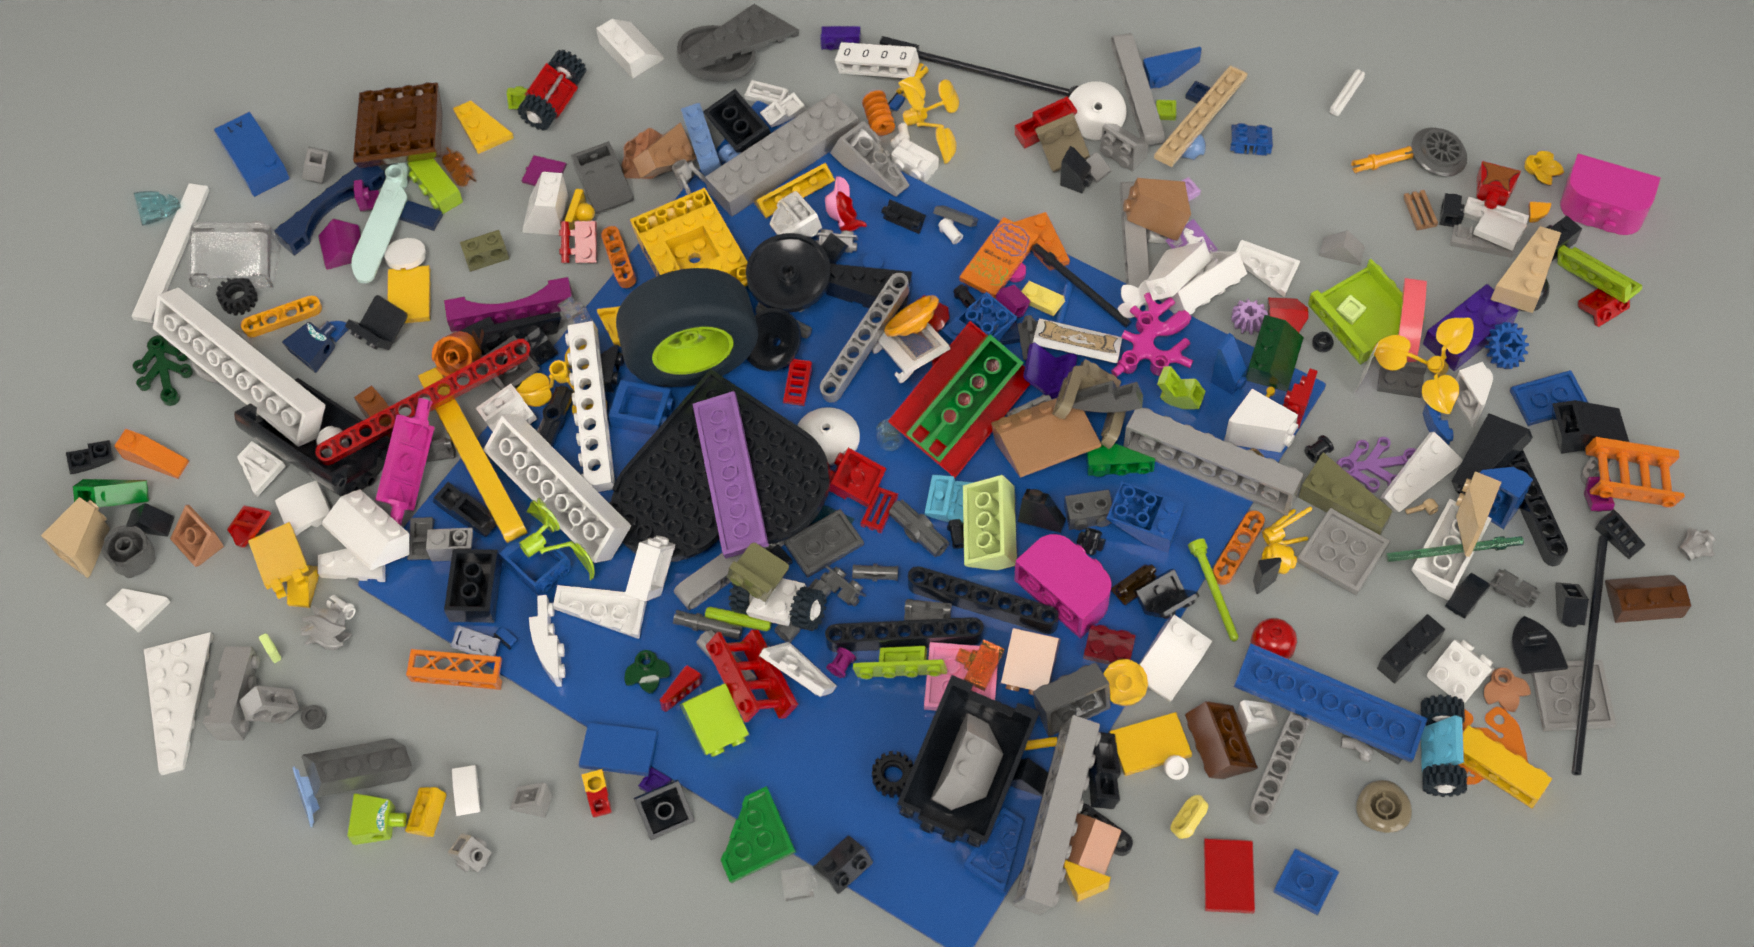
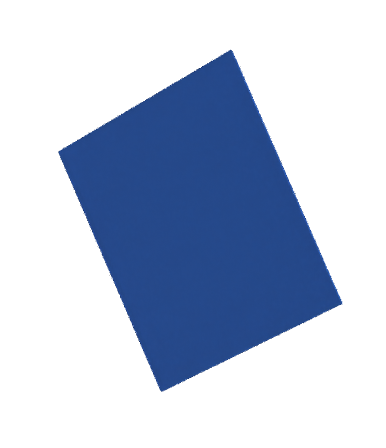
[358,101,1326,947]

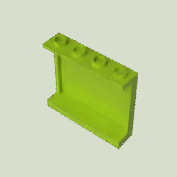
[1308,259,1425,365]

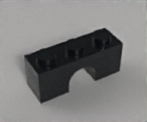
[1377,614,1445,684]

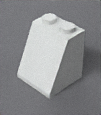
[522,172,570,235]
[1224,389,1298,452]

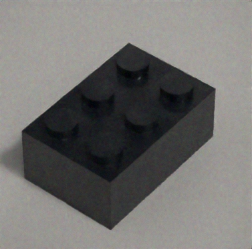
[444,549,502,623]

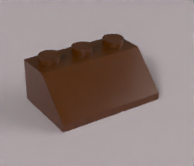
[1605,575,1691,623]
[1185,701,1258,779]

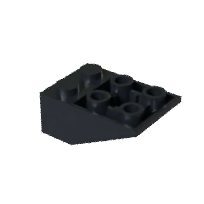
[1552,400,1629,454]

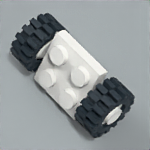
[729,578,827,631]

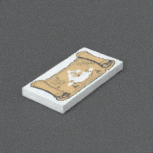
[1033,319,1122,363]

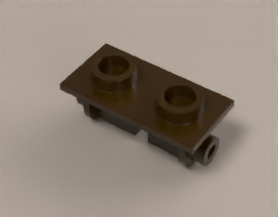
[1111,564,1157,606]

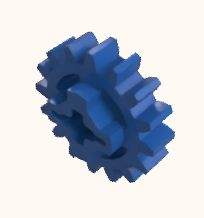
[1485,322,1529,369]

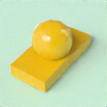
[565,189,595,230]

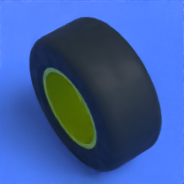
[616,268,758,387]

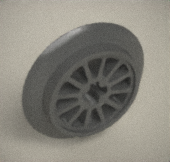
[1412,127,1467,176]

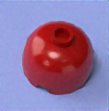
[1250,618,1297,659]

